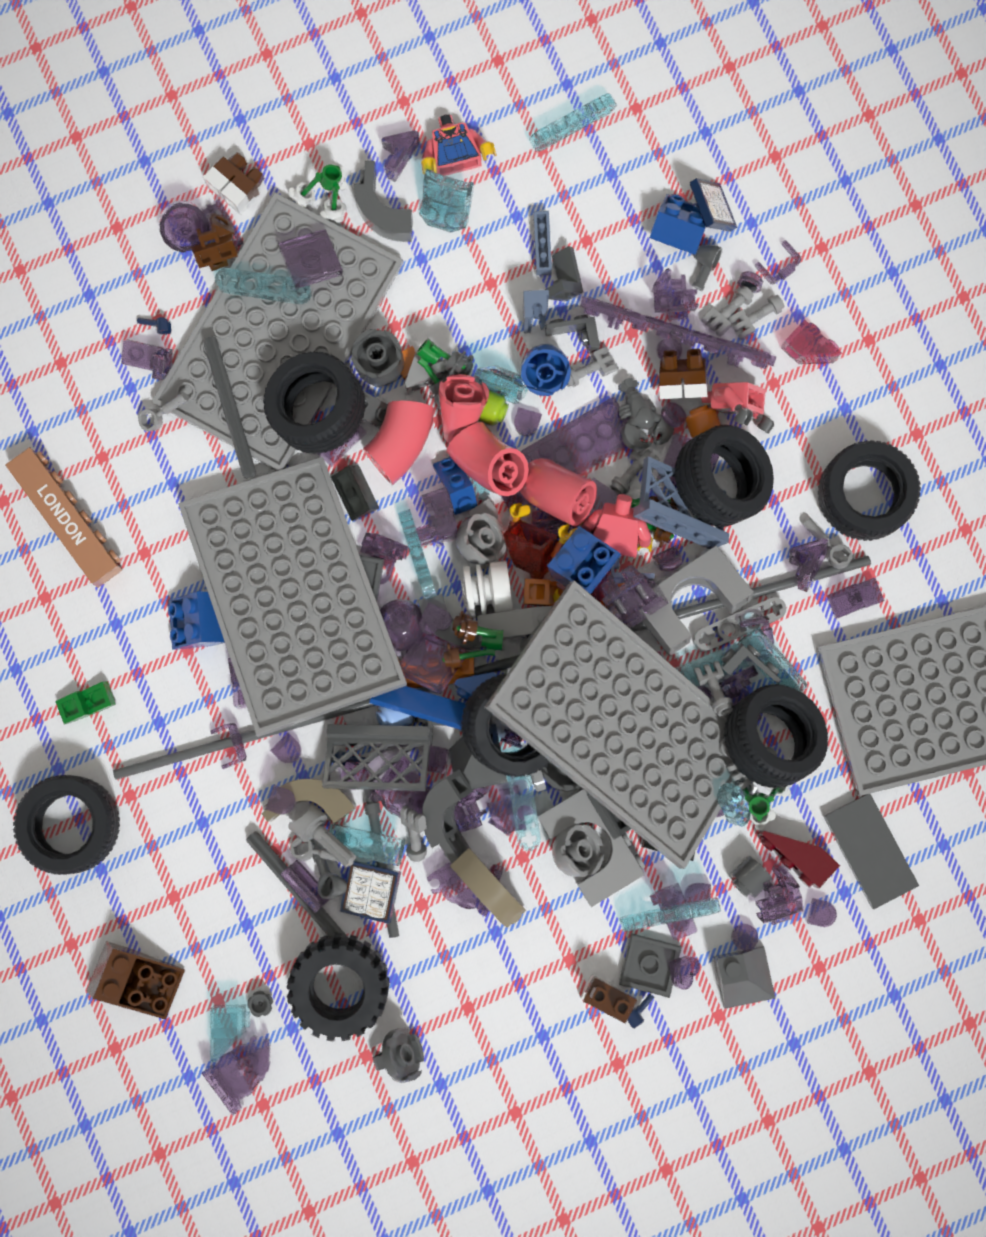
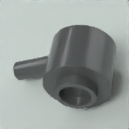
[731,856,784,904]

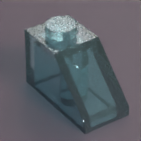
[210,1004,251,1062]

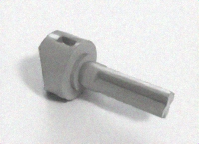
[288,803,357,868]

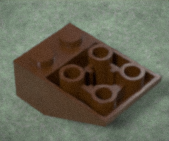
[86,941,185,1020]

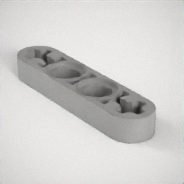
[693,597,786,652]

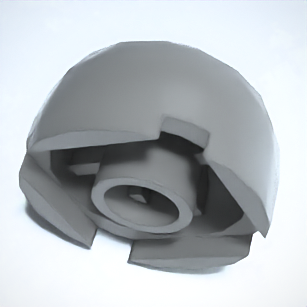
[456,513,507,565]
[552,825,604,877]

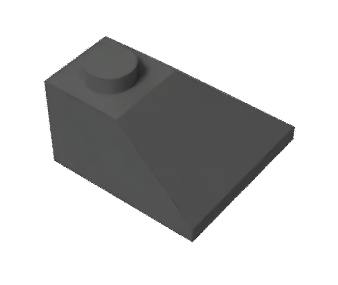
[449,724,507,789]
[713,946,775,1009]

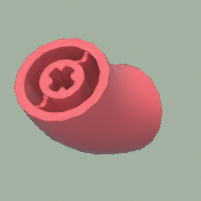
[363,400,435,486]
[447,422,529,496]
[520,458,597,526]

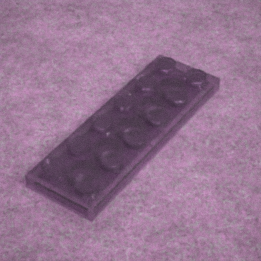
[499,396,628,512]

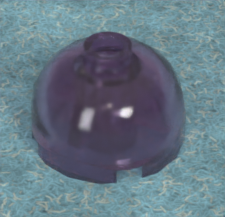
[159,200,209,252]
[380,599,426,651]

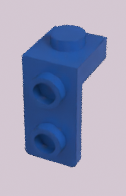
[433,457,477,515]

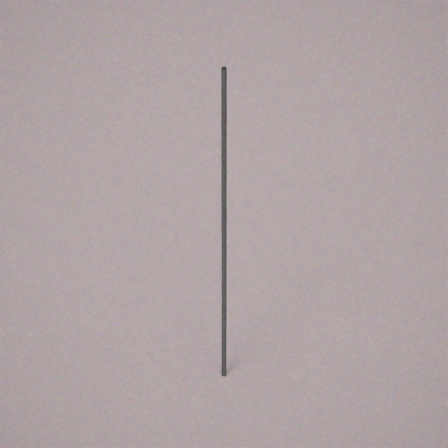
[113,556,871,780]

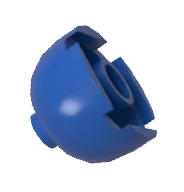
[521,344,571,396]

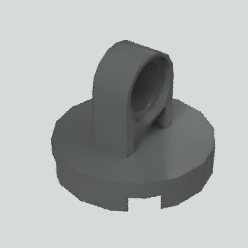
[372,1028,424,1083]

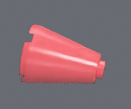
[438,374,489,443]

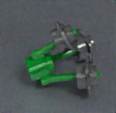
[416,338,474,398]

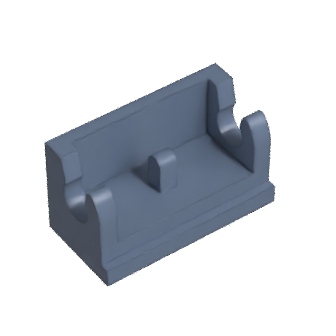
[523,290,549,333]

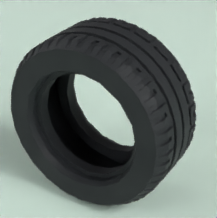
[263,351,366,454]
[675,424,774,527]
[818,440,921,541]
[461,673,551,777]
[724,684,828,788]
[13,775,120,875]

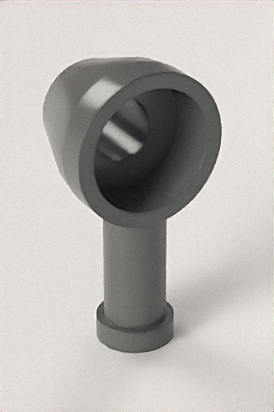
[692,245,722,291]
[313,854,347,899]

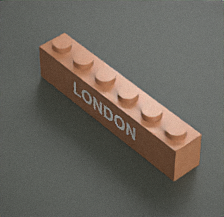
[5,447,123,588]

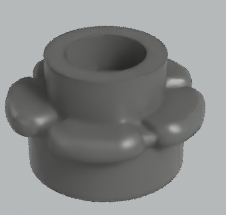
[247,991,273,1017]

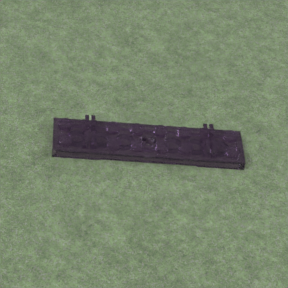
[580,296,776,369]

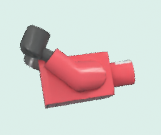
[701,382,774,434]

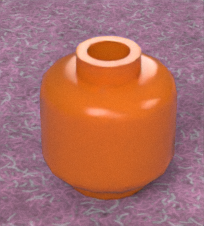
[685,405,721,438]

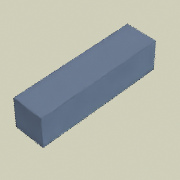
[533,211,552,276]

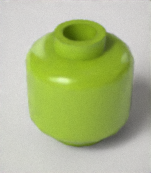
[478,390,509,426]

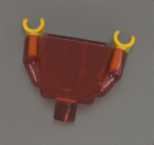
[503,503,577,579]

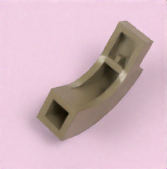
[261,779,357,823]
[450,848,526,928]

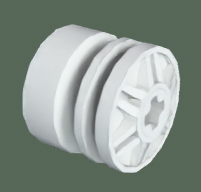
[461,561,512,618]

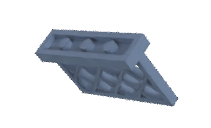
[633,456,729,549]

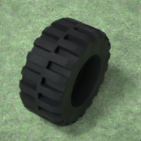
[287,933,389,1042]

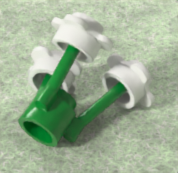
[288,164,347,223]
[732,779,791,831]

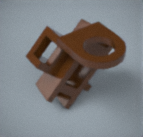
[190,213,238,271]

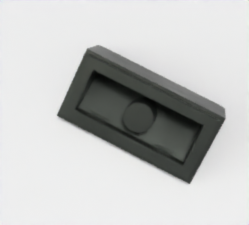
[331,465,379,521]

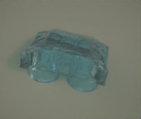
[419,169,474,232]
[474,365,528,404]

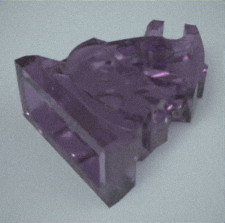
[368,756,431,819]
[427,862,505,917]
[201,1035,271,1116]

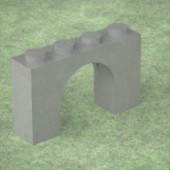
[633,546,753,657]
[537,789,645,907]

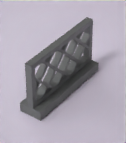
[322,724,433,791]

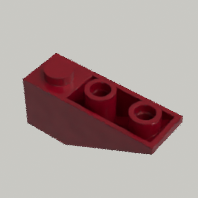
[757,831,840,888]

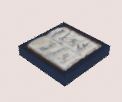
[689,178,737,232]
[340,860,401,924]

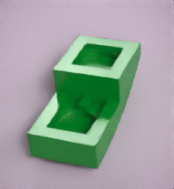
[55,681,116,725]

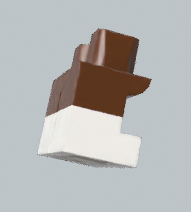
[203,152,264,215]
[659,349,708,399]
[580,974,637,1024]

